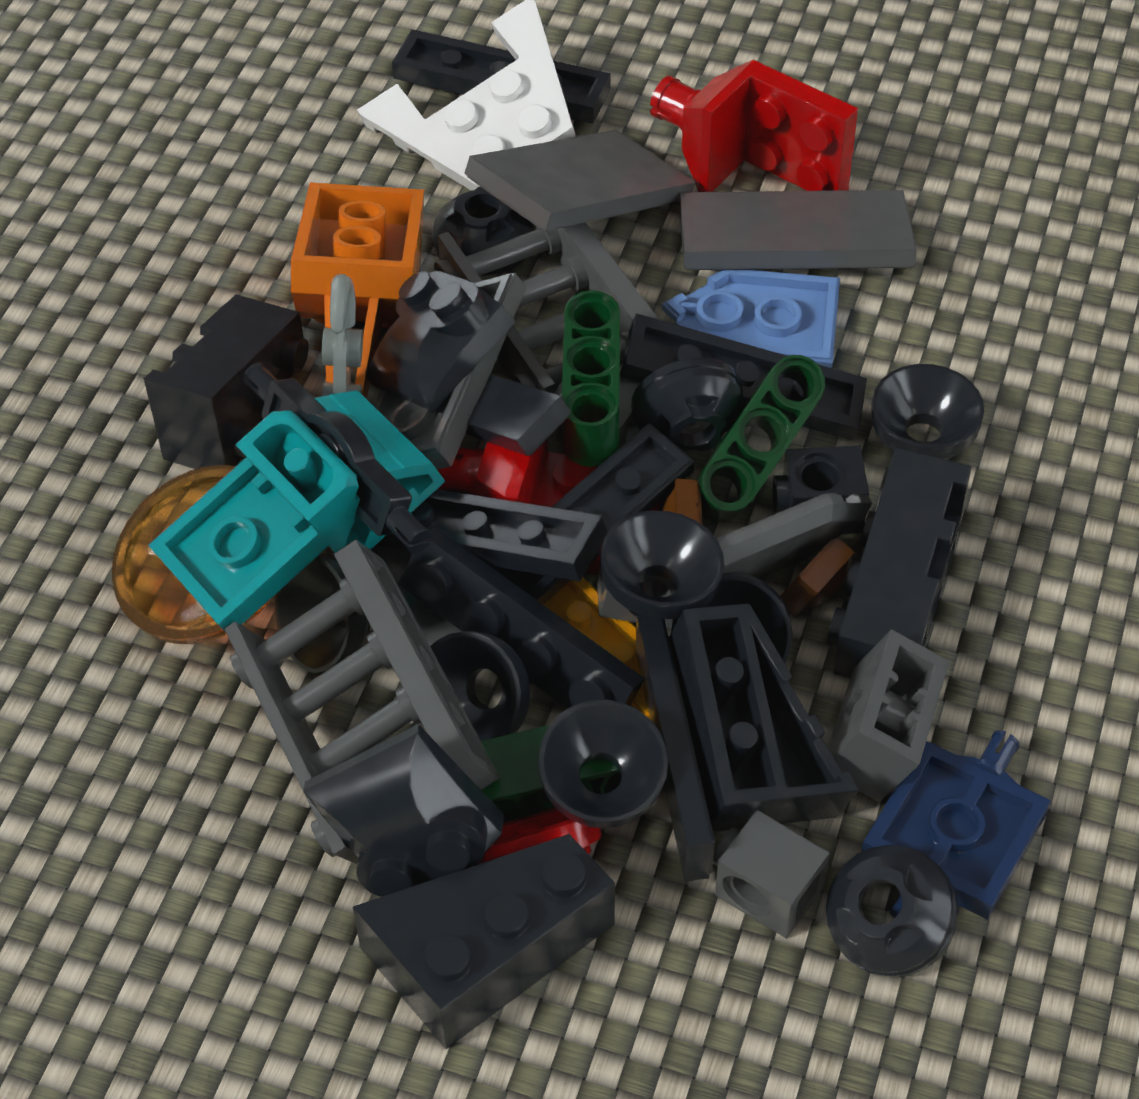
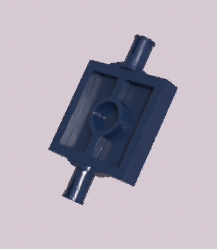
[861,730,1051,920]

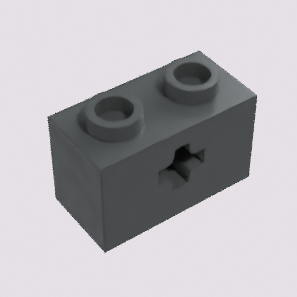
[828,629,950,802]

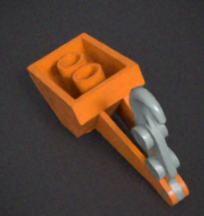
[291,182,424,399]

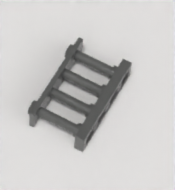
[434,223,659,394]
[225,540,500,864]

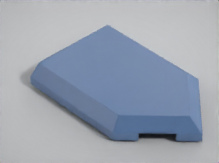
[662,270,840,368]

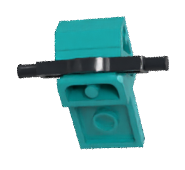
[148,363,445,632]

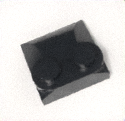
[367,271,516,412]
[303,724,504,897]

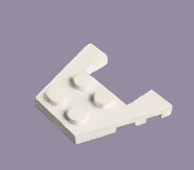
[357,0,576,190]

